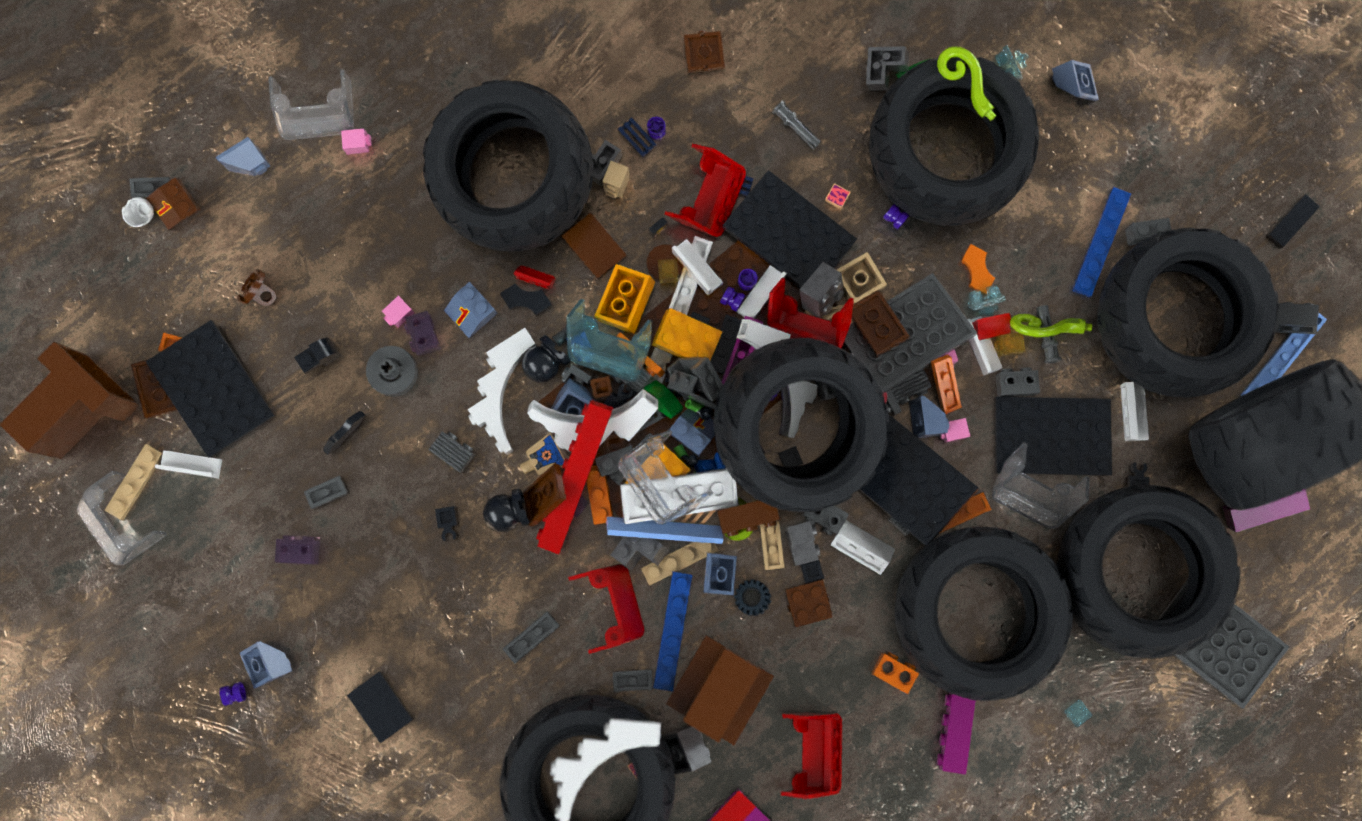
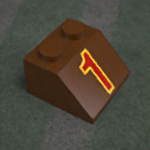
[146,177,201,230]

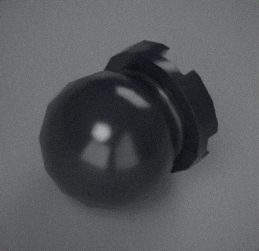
[522,335,571,383]
[482,488,530,532]

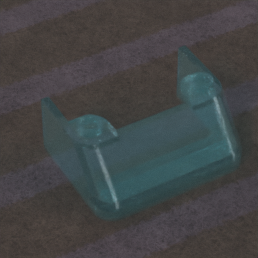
[566,299,652,381]

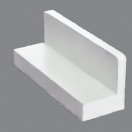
[672,239,723,295]
[737,265,787,319]
[967,316,1003,376]
[1120,382,1149,441]
[155,450,222,479]
[831,520,895,575]

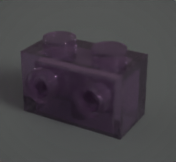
[404,311,441,356]
[275,536,320,564]

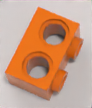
[871,652,919,694]

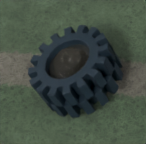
[734,579,771,616]

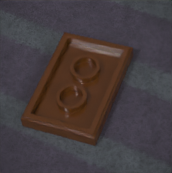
[562,213,627,280]
[852,290,910,357]
[131,359,177,419]
[523,464,566,526]

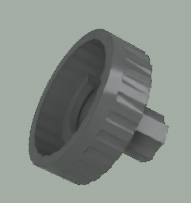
[366,346,418,397]

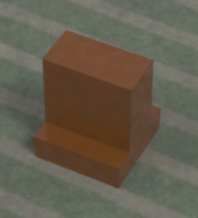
[0,341,140,459]
[666,635,774,745]

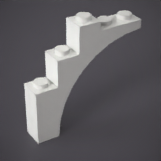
[737,319,818,438]
[468,328,536,455]
[527,389,658,452]
[551,718,661,821]

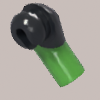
[685,399,713,420]
[673,444,698,468]

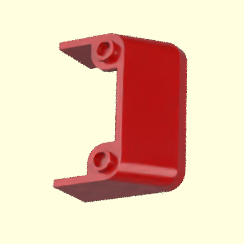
[664,143,746,237]
[767,278,854,349]
[568,564,645,654]
[781,712,842,799]

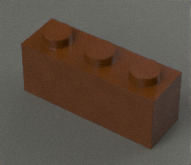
[717,501,780,537]

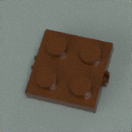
[684,30,725,73]
[785,579,833,628]

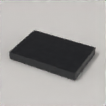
[347,671,414,744]

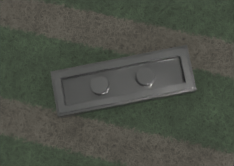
[503,611,560,664]

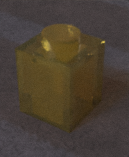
[658,259,679,284]
[994,333,1025,357]

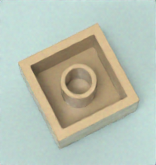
[837,252,887,304]

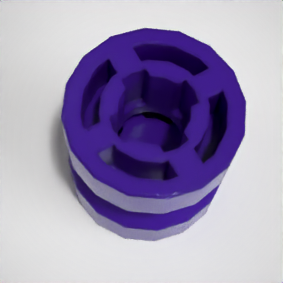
[647,116,666,140]
[883,204,909,230]
[738,269,758,291]
[720,286,746,312]
[220,682,246,706]

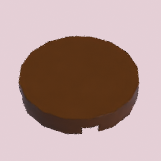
[647,244,684,282]

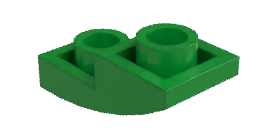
[644,380,683,419]

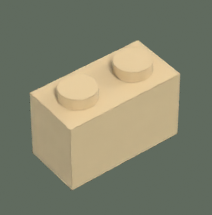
[602,161,630,198]

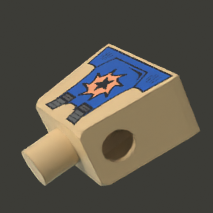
[520,433,565,477]

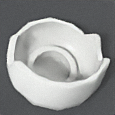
[122,197,154,227]

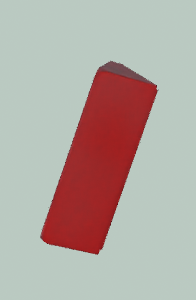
[514,265,555,290]
[972,312,1011,341]

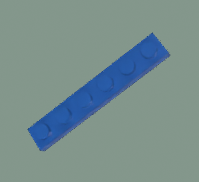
[1072,187,1131,298]
[653,571,692,691]

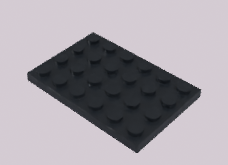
[722,170,857,288]
[145,320,275,458]
[994,397,1112,476]
[859,415,979,546]

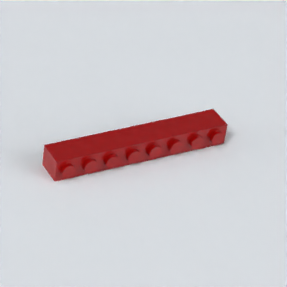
[536,399,613,554]

